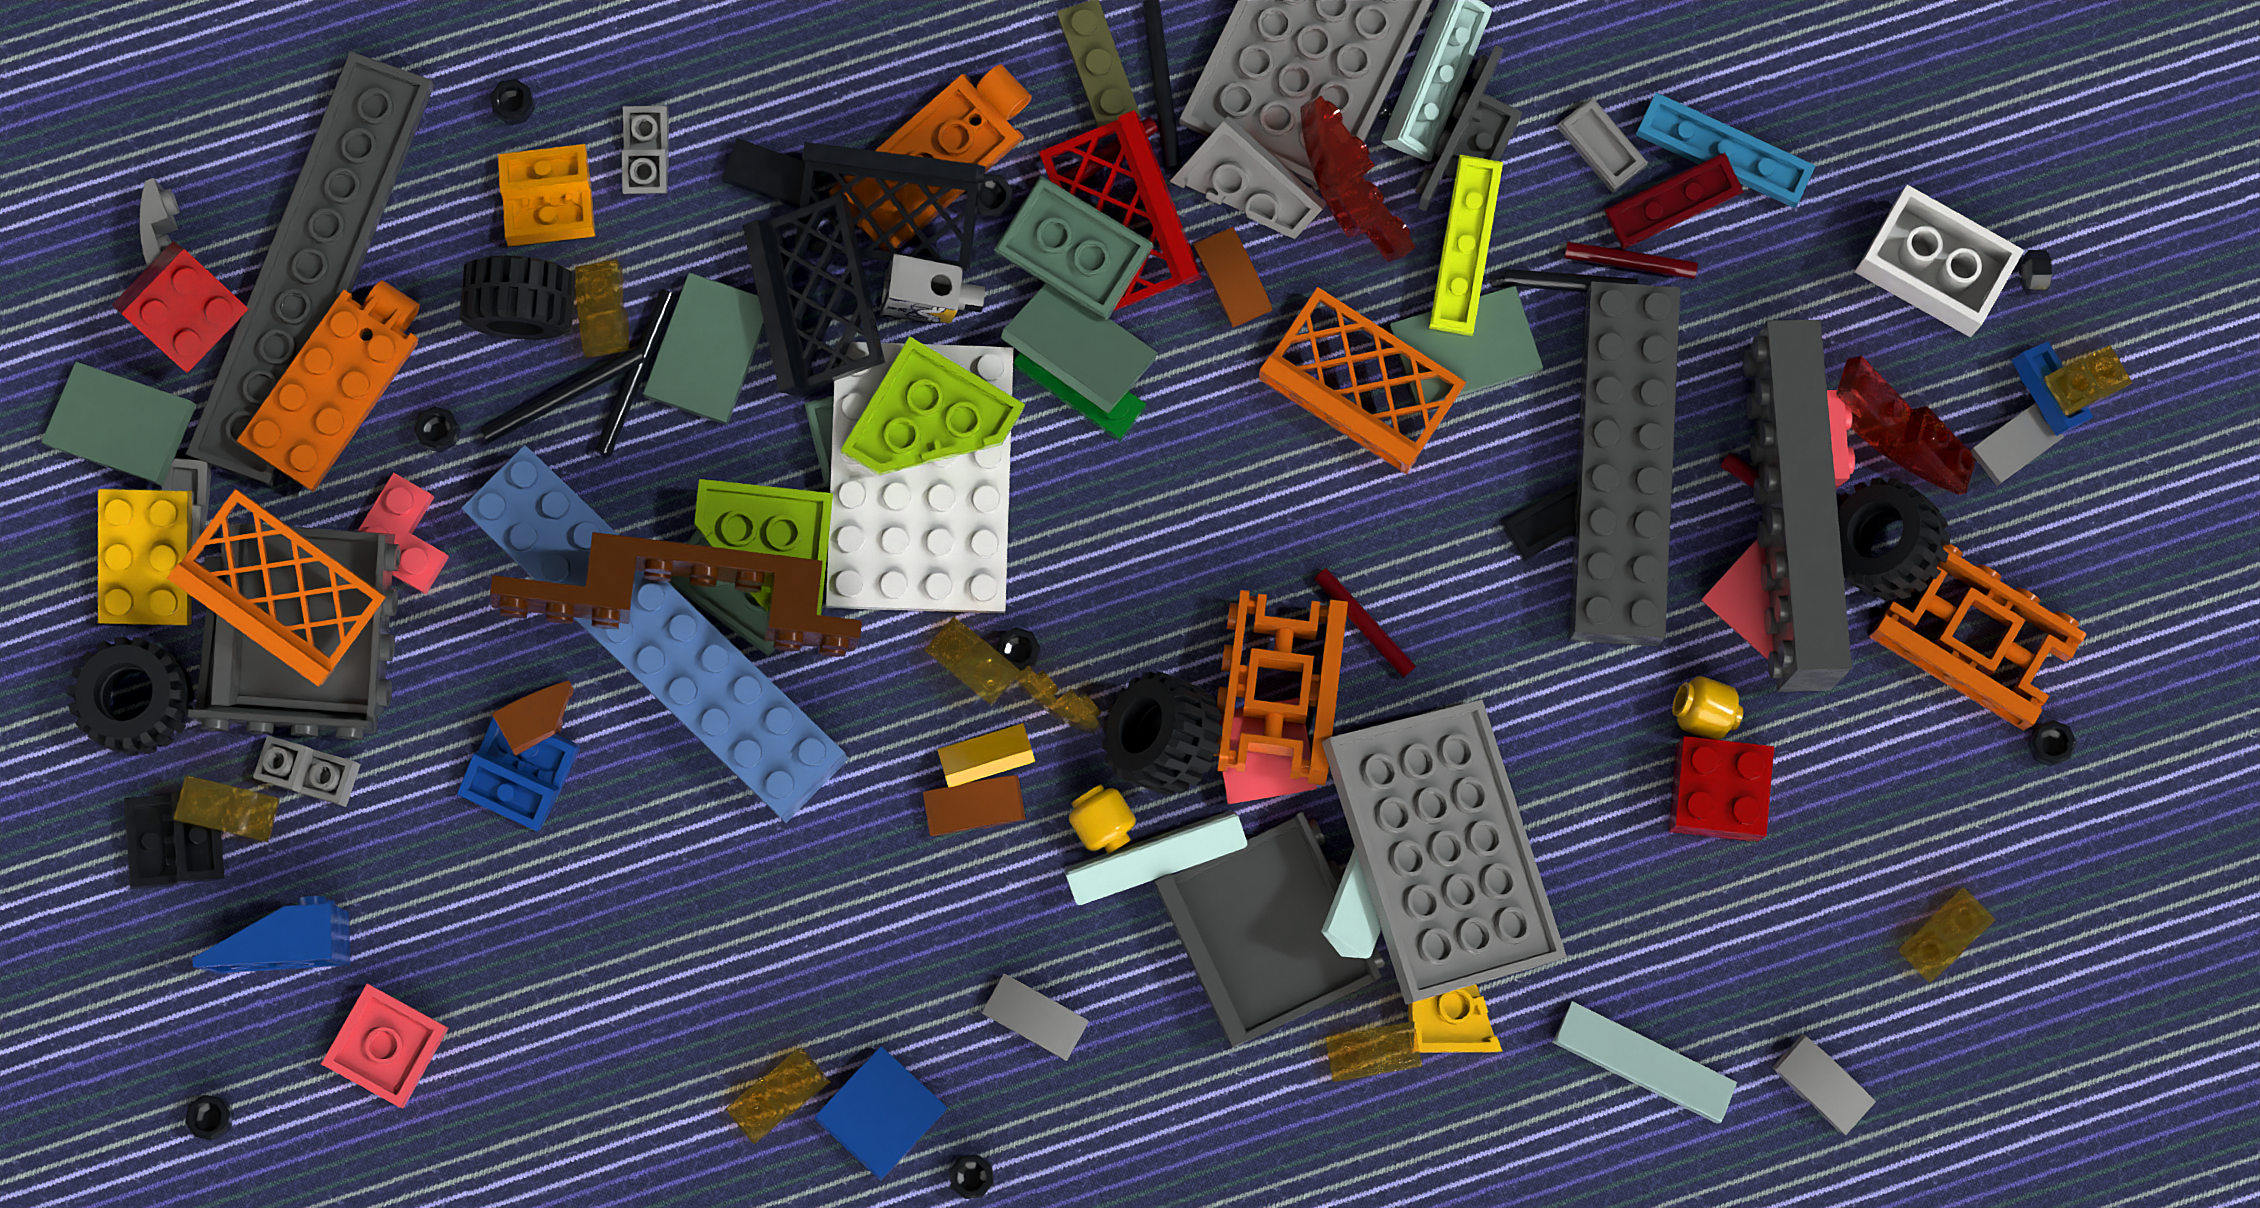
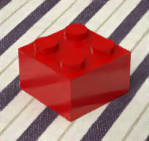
[112,241,249,373]
[1668,736,1774,842]

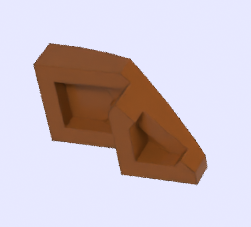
[492,680,574,756]

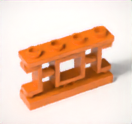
[1869,544,2087,731]
[1213,590,1348,786]

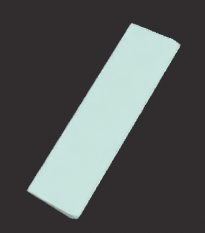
[1381,0,1493,161]
[1064,810,1247,905]
[1322,847,1381,959]
[1552,1001,1737,1124]

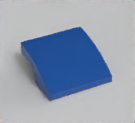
[457,709,581,832]
[814,1046,948,1181]

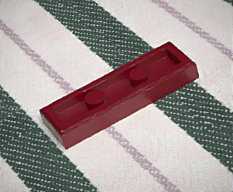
[1604,152,1744,250]

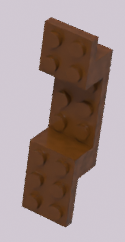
[490,532,862,657]

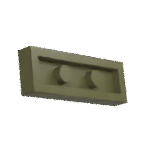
[1057,0,1141,128]

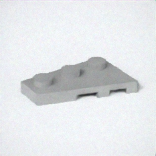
[1169,116,1326,239]

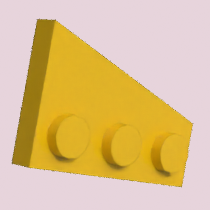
[1408,984,1502,1053]

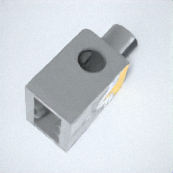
[880,254,985,324]

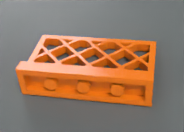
[1259,287,1466,475]
[167,489,387,687]

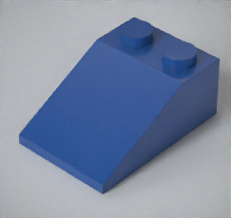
[193,896,350,974]

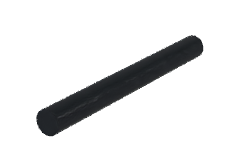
[1143,0,1181,171]
[594,289,676,457]
[481,345,646,444]

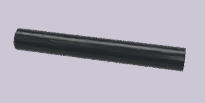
[1504,268,1638,292]

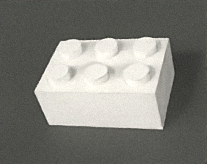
[1855,185,2024,337]

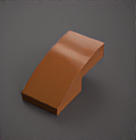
[1193,227,1273,328]
[923,775,1026,837]

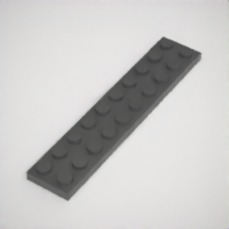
[186,51,434,487]

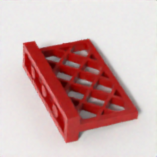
[1039,110,1203,313]

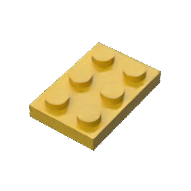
[98,489,192,625]

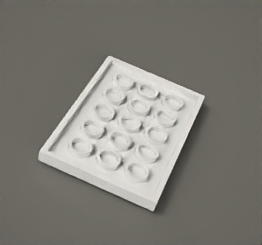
[826,341,1014,614]

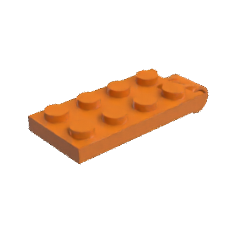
[828,64,1032,252]
[237,280,420,493]

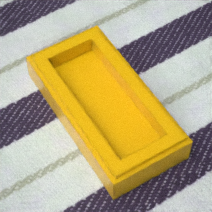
[937,723,1035,788]

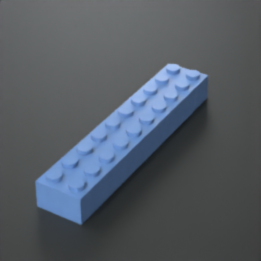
[461,445,848,823]

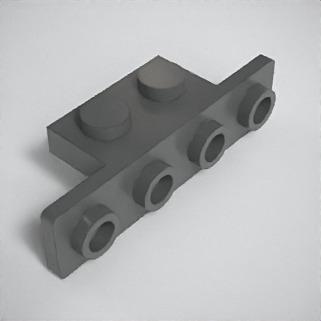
[1415,45,1523,211]

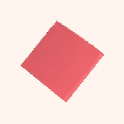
[1701,539,1774,660]
[1218,697,1317,804]

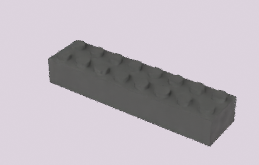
[1569,282,1680,647]
[1743,320,1852,692]

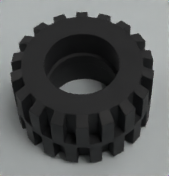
[459,255,576,340]
[1838,477,1950,600]
[67,636,194,756]
[1102,671,1222,795]

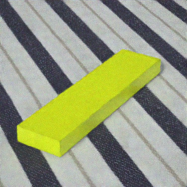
[1429,155,1503,336]

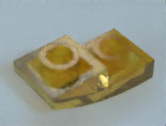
[575,259,629,358]
[2043,345,2133,416]
[924,616,1020,706]
[1015,665,1101,735]
[174,775,280,843]
[1898,886,1996,983]
[1325,1021,1422,1082]
[726,1047,830,1144]

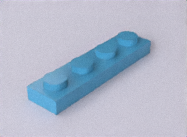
[1636,92,1816,208]

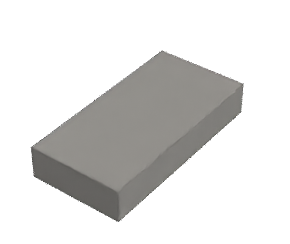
[1557,97,1648,193]

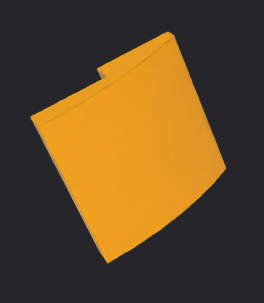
[498,144,595,247]

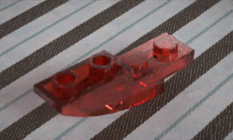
[1300,96,1416,262]
[1836,355,1976,495]

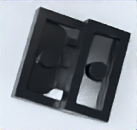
[124,788,224,890]

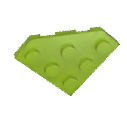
[840,336,1025,476]
[694,479,833,615]

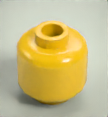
[1672,676,1743,740]
[1069,784,1136,855]

